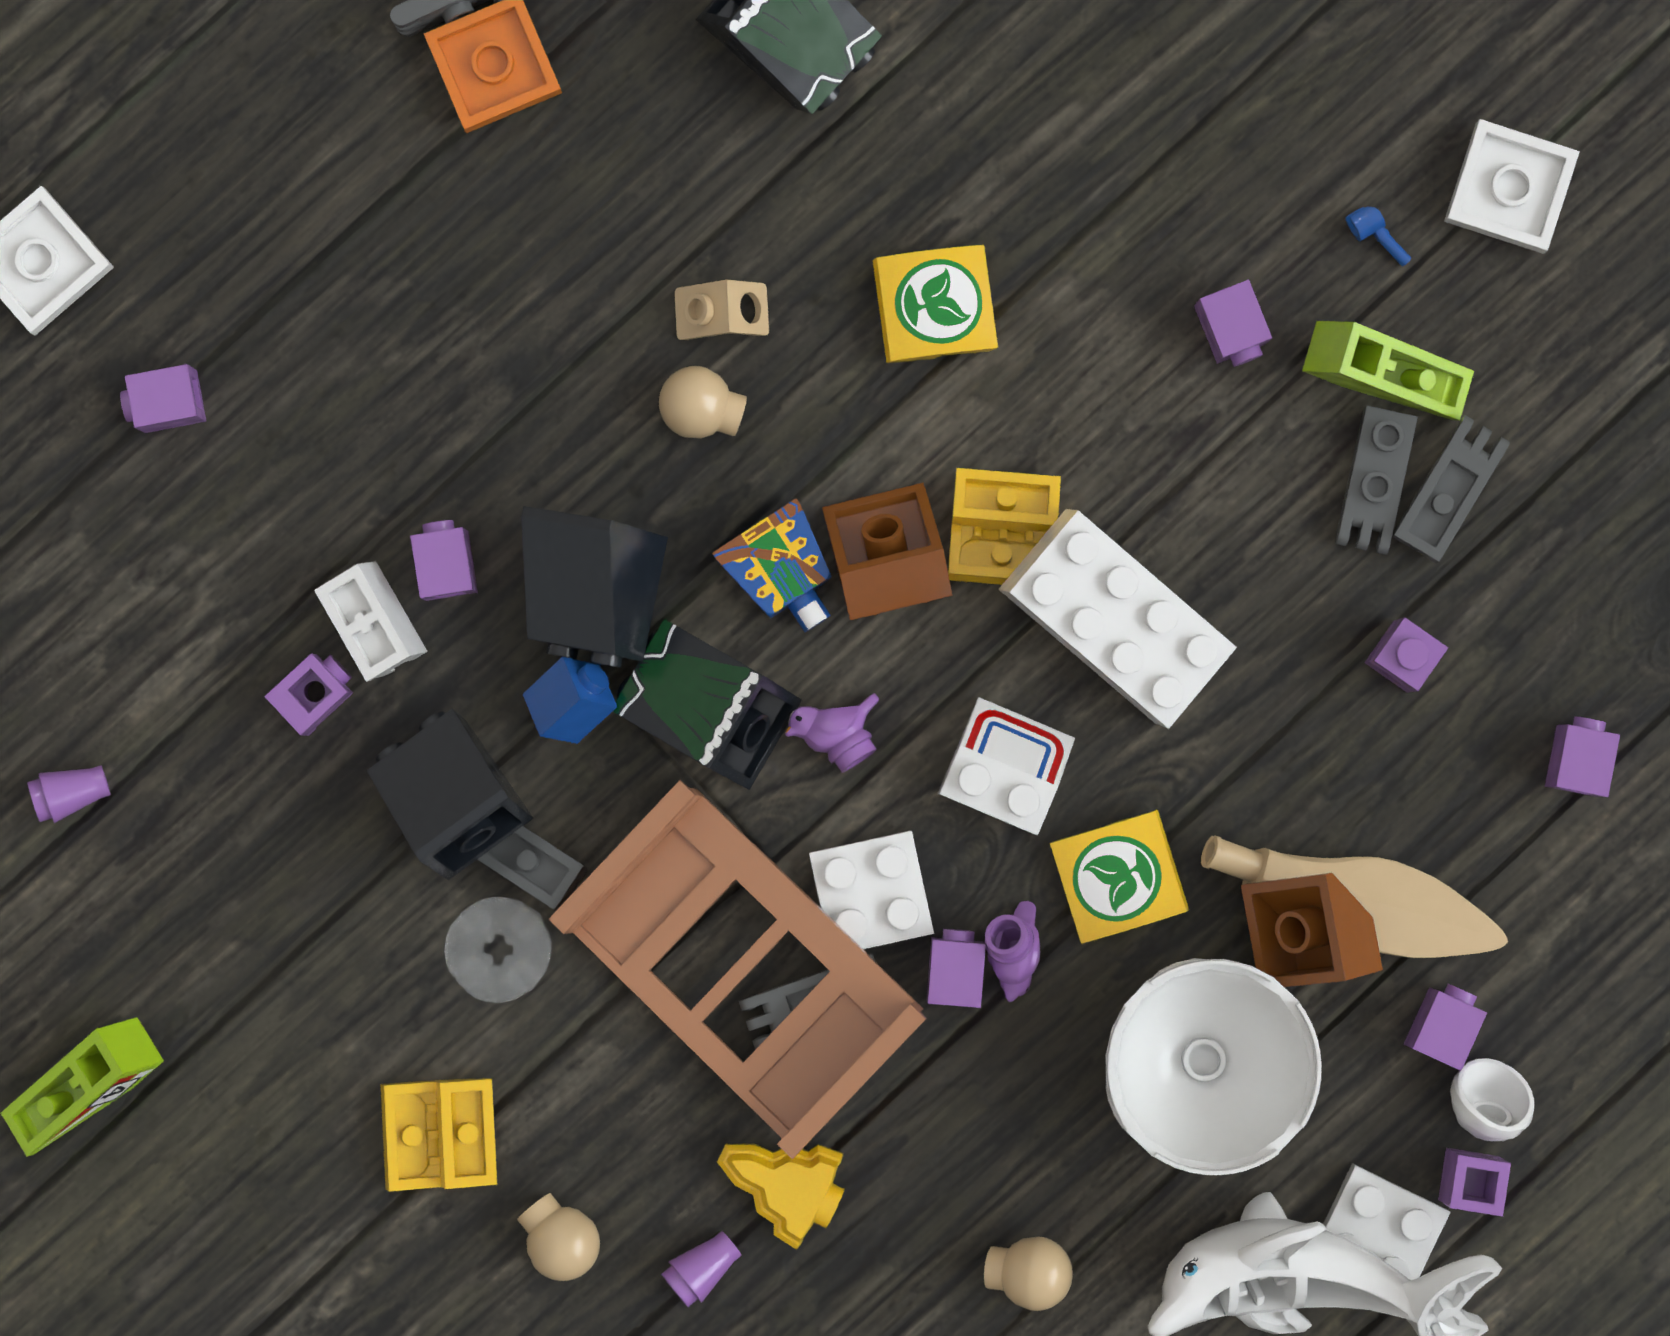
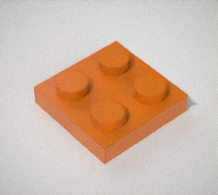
[424,0,562,133]

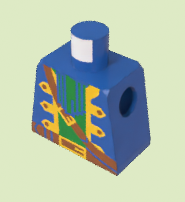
[712,498,831,633]

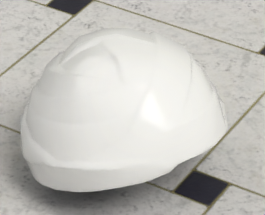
[1450,1058,1534,1141]

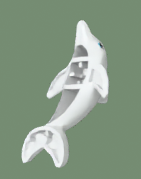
[1148,1192,1502,1336]

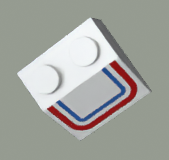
[938,697,1075,835]

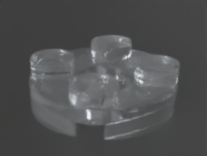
[445,896,552,1003]

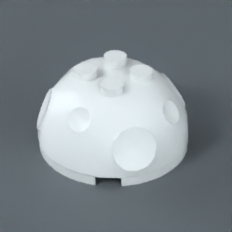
[1105,958,1322,1175]

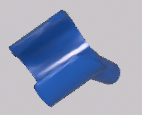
[1345,207,1411,267]

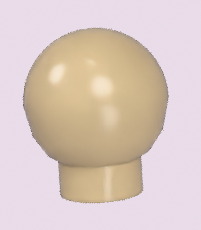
[659,366,747,439]
[517,1193,600,1281]
[984,1237,1073,1311]

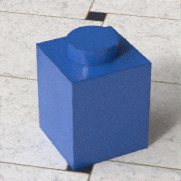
[523,657,617,744]

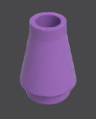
[27,765,111,823]
[661,1231,742,1307]

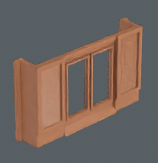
[549,780,927,1159]

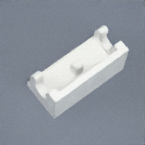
[314,561,428,682]

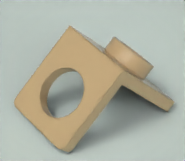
[675,280,769,340]

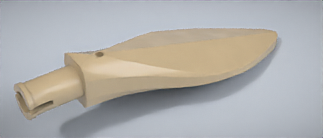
[1201,835,1508,958]

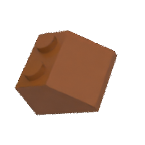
[822,483,953,620]
[1241,873,1383,987]

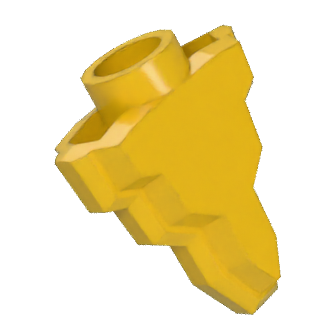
[717,1144,844,1249]

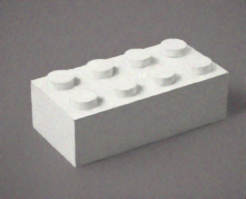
[999,509,1237,729]

